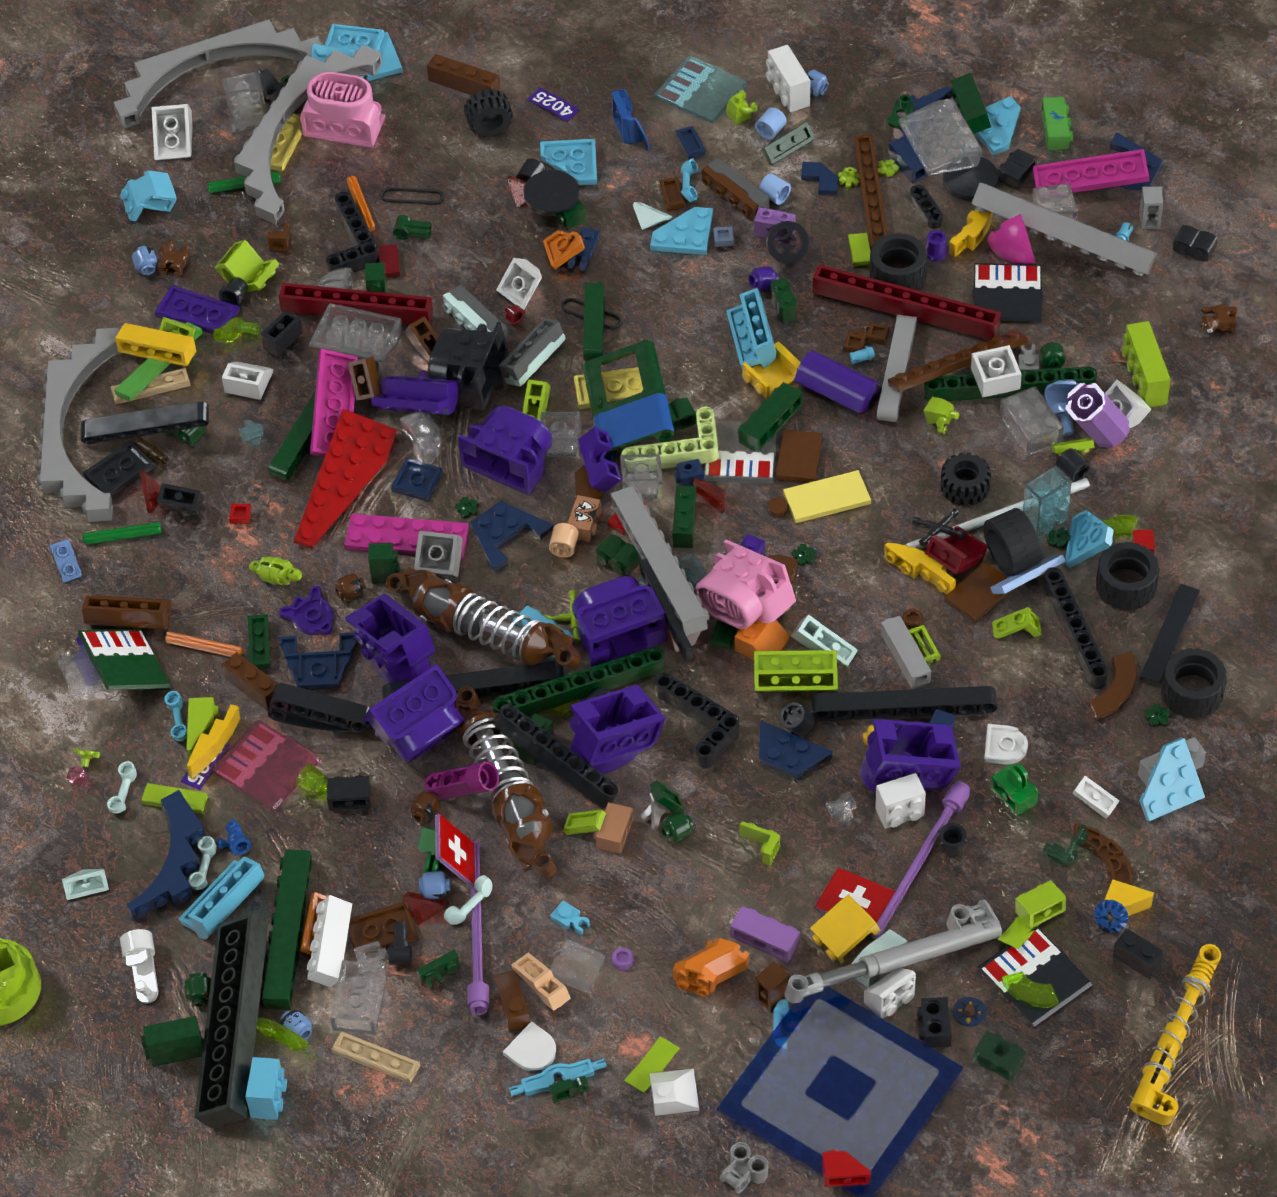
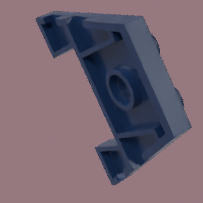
[1109,133,1163,190]
[470,501,554,572]
[278,633,358,690]

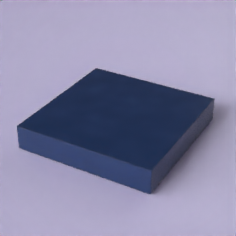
[391,458,443,502]

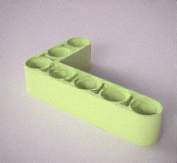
[622,407,719,473]

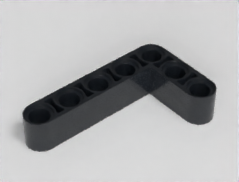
[326,191,379,279]
[654,673,739,768]

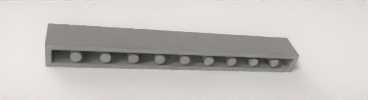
[971,183,1157,276]
[611,486,709,636]

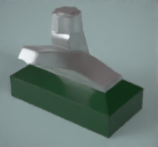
[640,780,685,831]

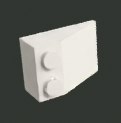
[152,104,193,161]

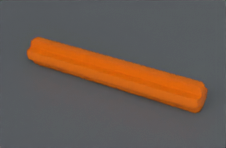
[346,176,375,232]
[165,631,243,657]

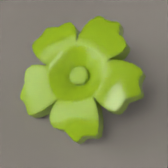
[878,159,900,177]

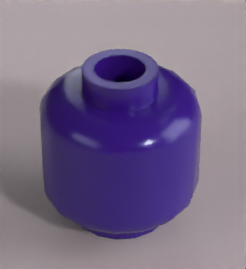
[748,266,778,292]

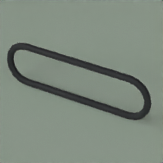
[380,187,444,204]
[561,298,622,329]

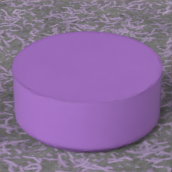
[612,948,634,970]

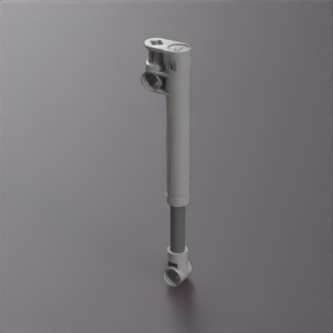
[784,899,1002,1003]

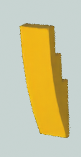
[187,704,241,779]

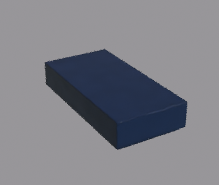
[675,126,706,160]

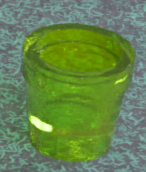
[295,763,328,796]

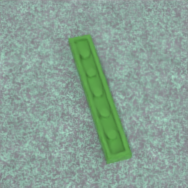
[114,322,203,401]

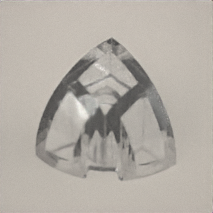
[315,268,354,289]
[400,412,442,464]

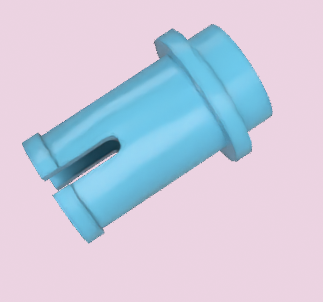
[1115,222,1133,241]
[849,346,875,365]

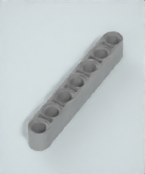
[877,315,917,422]

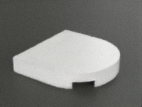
[984,724,1028,764]
[503,1021,556,1071]

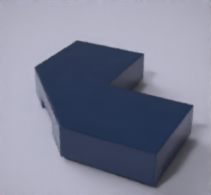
[801,162,838,195]

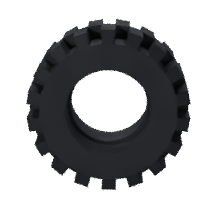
[464,89,513,137]
[940,452,991,506]

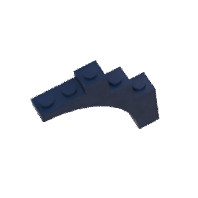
[889,86,952,183]
[126,790,206,920]

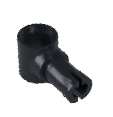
[388,922,412,965]

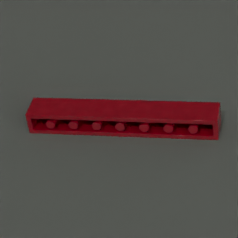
[279,283,433,325]

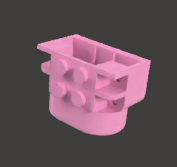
[300,72,386,148]
[695,540,796,629]

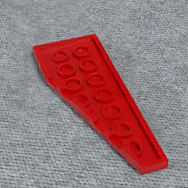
[293,409,398,550]

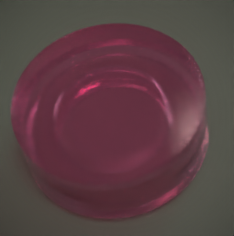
[66,767,89,786]

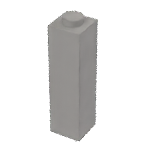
[881,615,931,689]

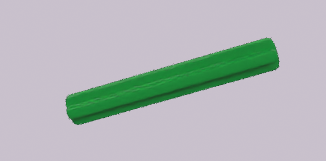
[208,171,281,193]
[82,522,162,544]

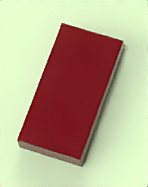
[378,244,400,278]

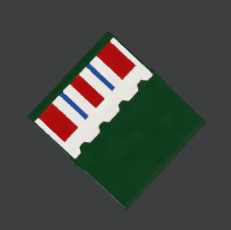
[78,629,170,690]

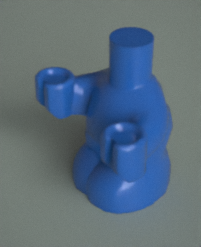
[215,819,251,855]

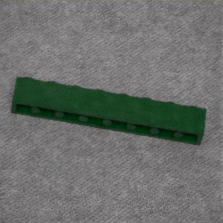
[260,849,313,1010]

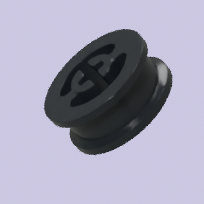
[766,221,809,263]

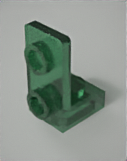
[1043,824,1089,867]

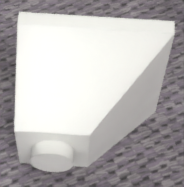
[496,258,542,310]
[1105,380,1151,428]
[649,1069,699,1116]

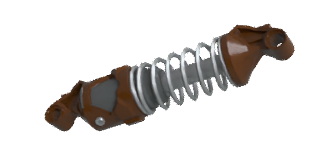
[386,567,581,669]
[454,686,557,878]

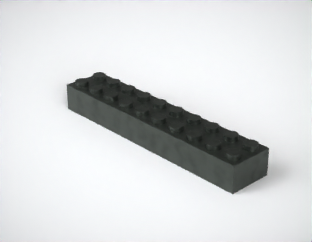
[194,913,268,1129]

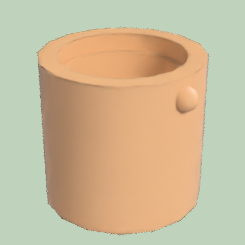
[549,523,579,558]

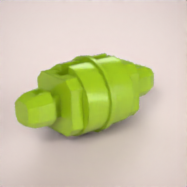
[249,556,302,585]

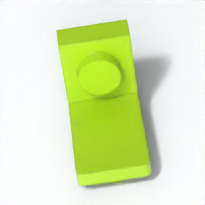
[992,607,1042,639]
[739,821,780,866]

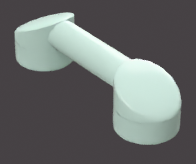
[107,761,137,813]
[188,836,217,890]
[444,875,492,925]

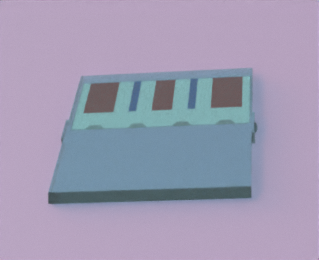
[653,56,748,124]

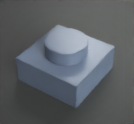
[713,226,734,247]

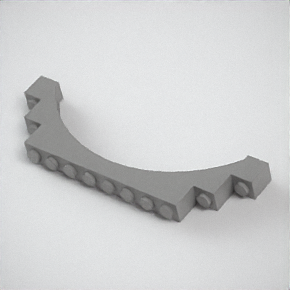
[114,19,322,129]
[234,45,382,225]
[37,328,121,522]

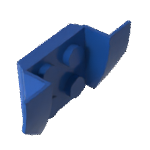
[611,88,650,151]

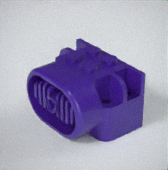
[458,406,553,496]
[572,577,667,668]
[345,593,436,683]
[362,664,464,763]
[569,684,666,774]
[860,719,961,794]

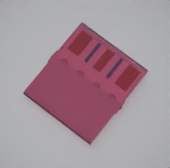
[211,720,321,810]

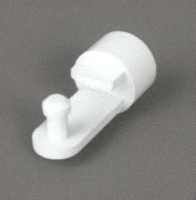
[120,929,159,1004]

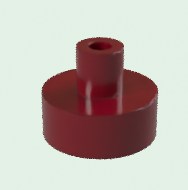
[505,305,525,325]

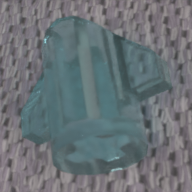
[238,420,264,447]

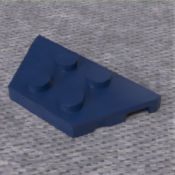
[759,720,833,779]

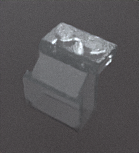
[55,644,106,701]

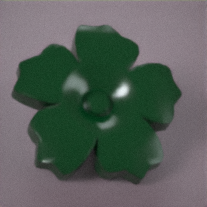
[454,496,479,517]
[1047,527,1071,548]
[791,543,816,564]
[1144,703,1170,726]

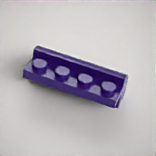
[794,350,882,413]
[371,376,458,415]

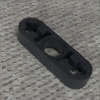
[910,185,943,229]

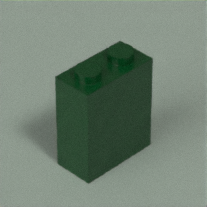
[141,1016,203,1067]

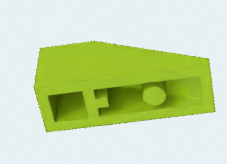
[522,379,551,423]
[187,697,220,759]

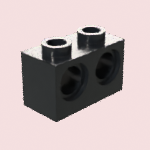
[917,997,952,1048]

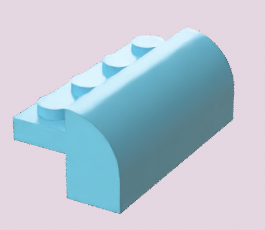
[726,288,776,368]
[179,856,265,940]

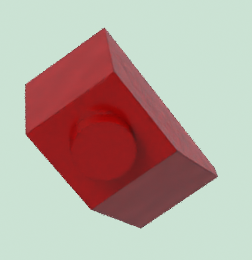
[821,1149,871,1187]

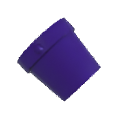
[924,230,948,261]

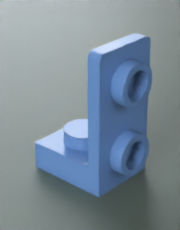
[49,539,82,583]

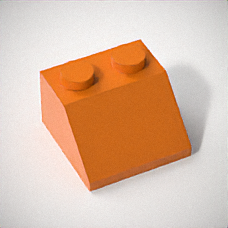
[735,620,791,660]

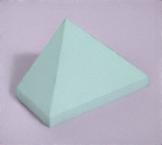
[633,202,673,230]
[62,869,109,900]

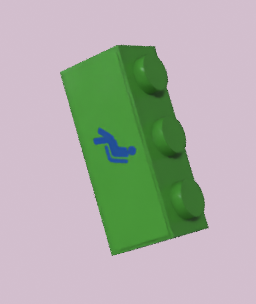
[1041,97,1073,150]

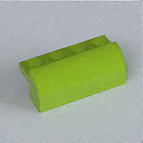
[754,650,838,692]

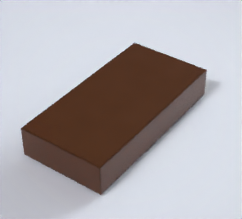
[659,177,685,211]

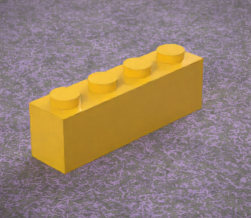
[115,323,197,366]

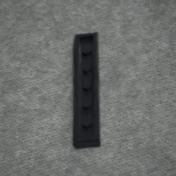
[639,558,693,662]
[1139,584,1200,686]

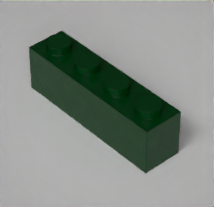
[951,73,991,135]
[738,382,803,452]

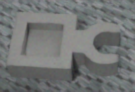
[1018,344,1039,371]

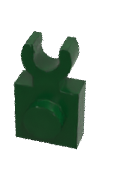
[549,1076,589,1103]

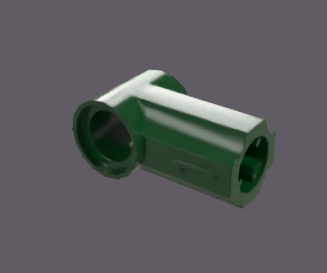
[393,215,432,240]

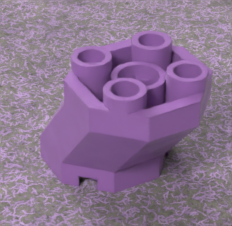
[1066,383,1130,449]

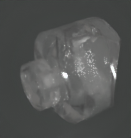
[825,792,857,823]

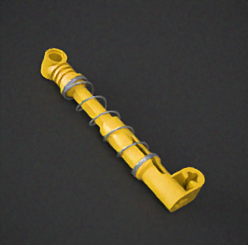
[1130,944,1221,1126]

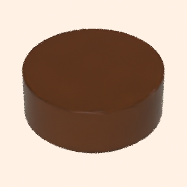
[768,497,788,517]
[902,609,923,629]

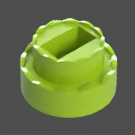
[0,938,41,1025]

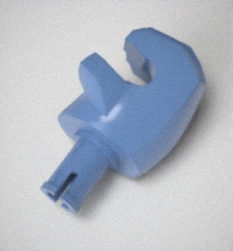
[1045,380,1079,436]

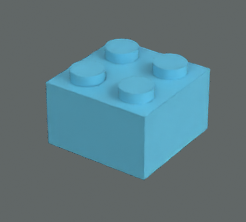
[246,1057,287,1120]

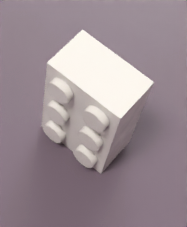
[766,45,810,112]

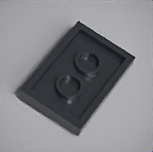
[83,441,155,497]

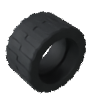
[870,233,927,290]
[983,508,1042,576]
[1096,542,1160,610]
[1161,648,1227,718]

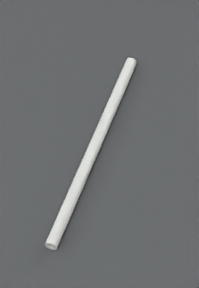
[906,478,1090,550]

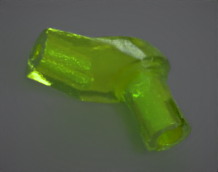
[213,317,260,342]

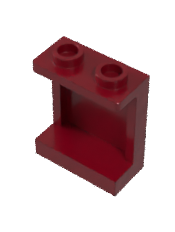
[925,526,988,574]

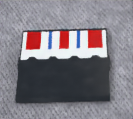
[972,263,1043,322]
[977,926,1092,1027]

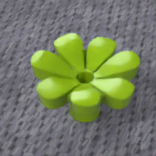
[837,167,860,189]
[74,748,101,767]

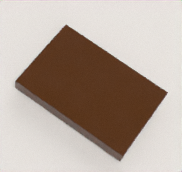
[776,429,823,483]
[944,561,1012,623]
[348,901,419,959]

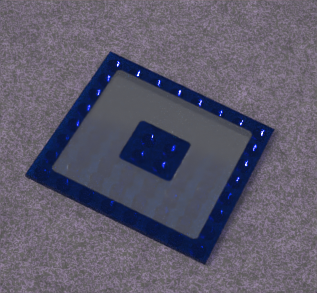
[716,987,963,1197]

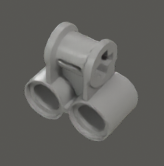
[720,1142,768,1194]

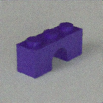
[578,427,621,492]

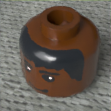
[335,573,366,603]
[409,792,441,823]

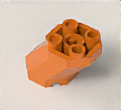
[672,938,749,997]

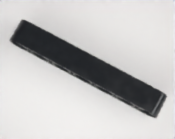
[81,402,209,444]
[1044,567,1108,689]
[494,704,618,808]

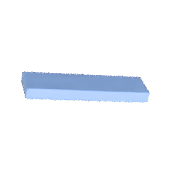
[990,554,1065,594]

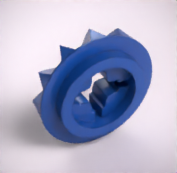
[1093,900,1128,933]

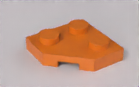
[543,230,585,269]

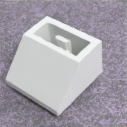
[222,361,273,400]
[864,968,916,1020]

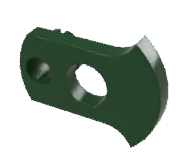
[885,94,914,129]

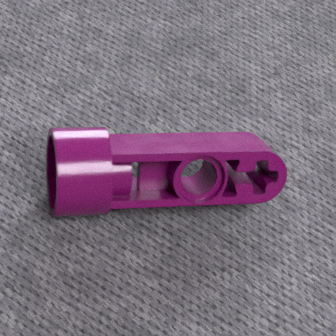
[424,761,499,800]

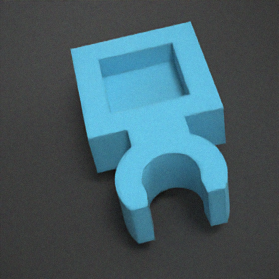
[550,900,590,935]

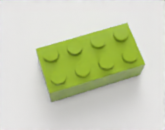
[1121,321,1171,407]

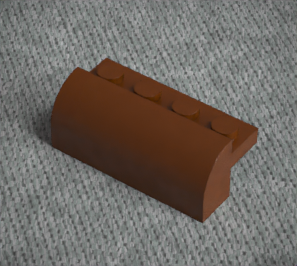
[82,595,172,630]

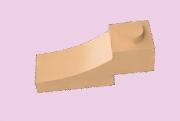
[511,953,571,1011]

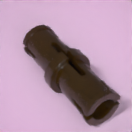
[133,436,169,467]

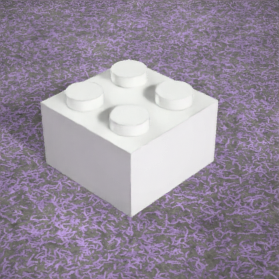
[971,345,1021,397]
[875,773,926,829]

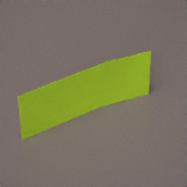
[998,916,1040,949]
[624,1036,680,1093]

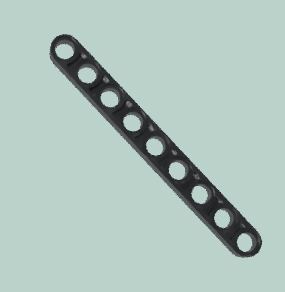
[382,661,565,702]
[811,686,998,721]

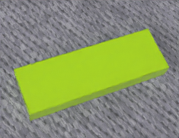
[141,783,208,814]

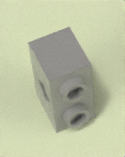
[1139,187,1163,229]

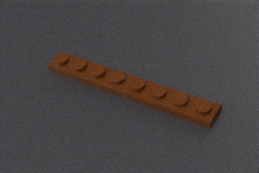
[854,134,888,250]
[888,330,1028,392]

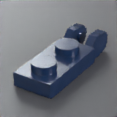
[568,227,600,271]

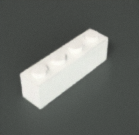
[307,895,352,987]

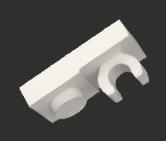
[1072,776,1119,819]

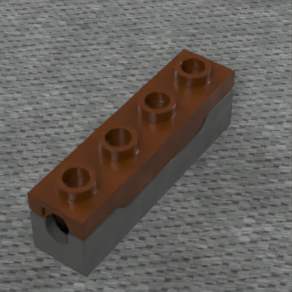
[702,158,769,221]

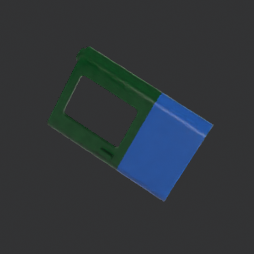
[582,340,675,457]

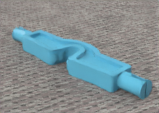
[509,1058,607,1097]

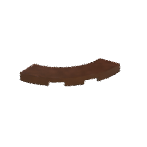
[1089,651,1136,720]
[1072,823,1133,885]

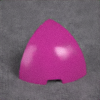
[988,214,1035,264]

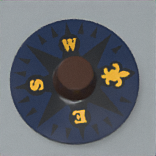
[953,997,986,1026]

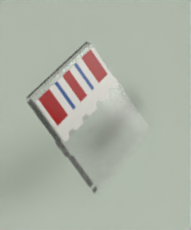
[704,420,777,483]

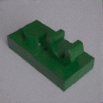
[416,950,460,990]

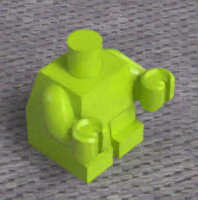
[726,90,758,125]
[923,397,959,434]

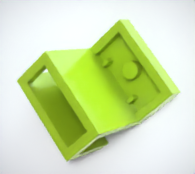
[214,240,279,292]

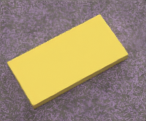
[271,113,303,172]
[574,367,643,410]
[783,470,871,524]

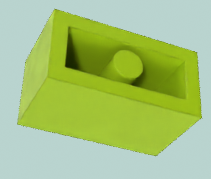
[1015,880,1066,929]

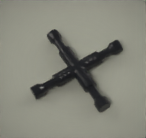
[912,509,966,547]

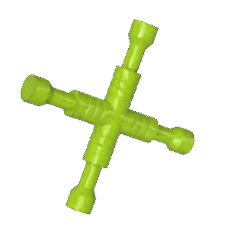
[544,590,581,644]

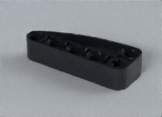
[268,683,370,733]

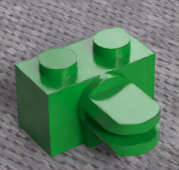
[991,763,1038,816]
[417,827,442,873]

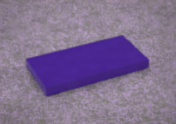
[154,286,240,337]

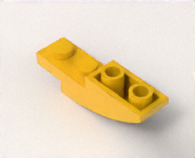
[949,209,993,258]
[884,543,956,594]

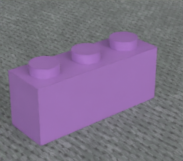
[730,906,800,963]

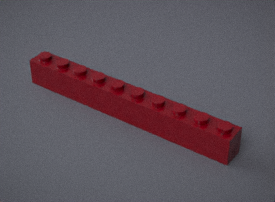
[812,264,1001,340]

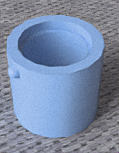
[755,107,786,140]
[759,173,791,205]

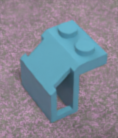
[121,170,177,221]

